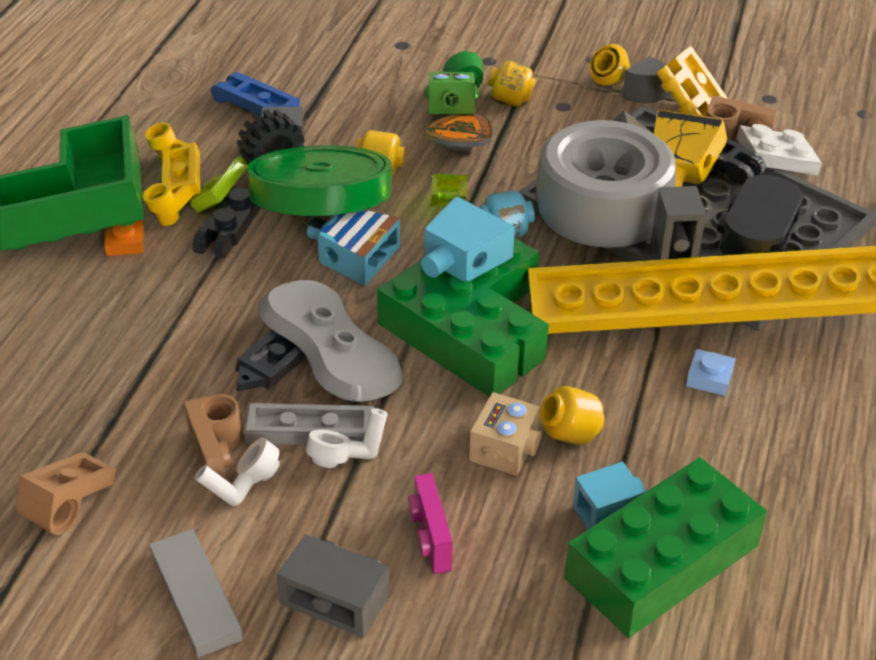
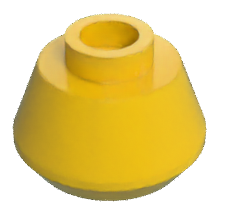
[589,44,631,86]

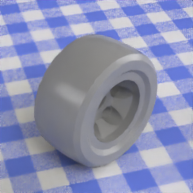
[536,120,676,248]

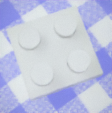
[736,124,822,176]

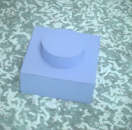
[686,349,736,396]

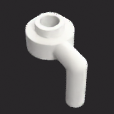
[306,408,387,468]
[195,438,280,506]

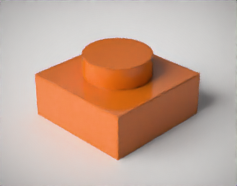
[104,220,145,256]

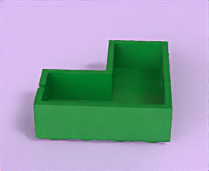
[0,115,144,251]
[377,238,549,397]

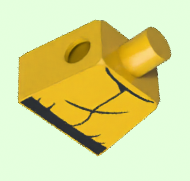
[654,110,727,187]

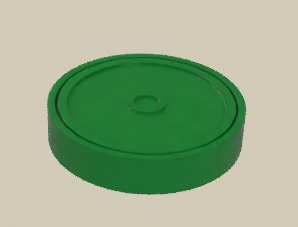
[247,145,392,216]

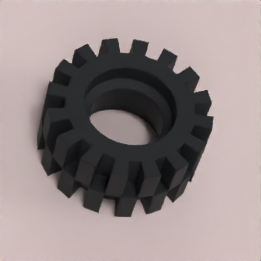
[237,110,305,165]

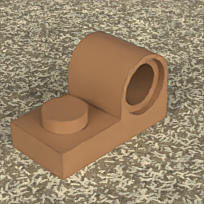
[706,95,778,141]
[184,394,242,480]
[16,452,116,535]

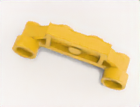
[142,122,201,226]

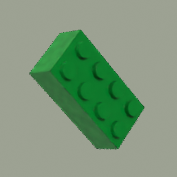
[564,457,767,639]

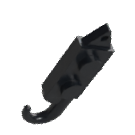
[235,330,306,391]

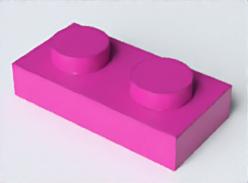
[408,473,453,574]

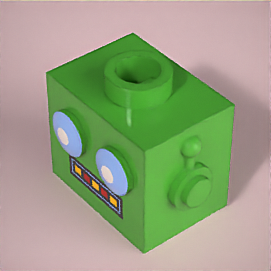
[424,72,479,114]

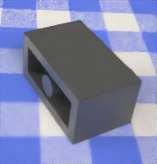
[650,186,706,260]
[277,534,389,638]

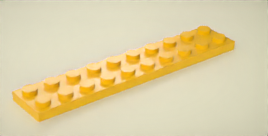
[528,246,876,334]

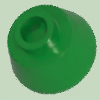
[442,51,484,88]

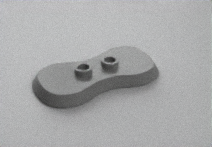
[258,280,404,402]

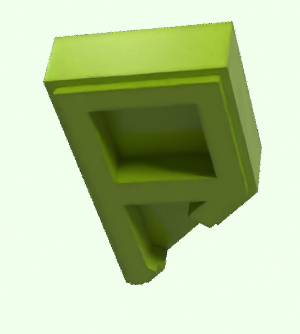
[190,156,248,213]

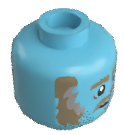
[479,190,534,238]

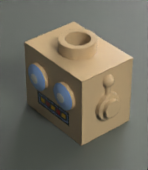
[469,392,541,476]

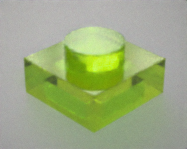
[431,174,468,207]

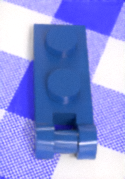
[211,72,300,117]

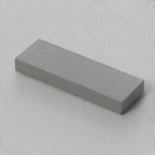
[243,403,373,445]
[149,529,243,658]

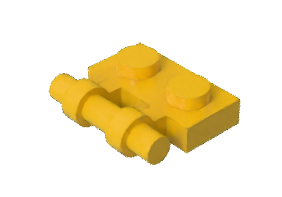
[656,46,727,116]

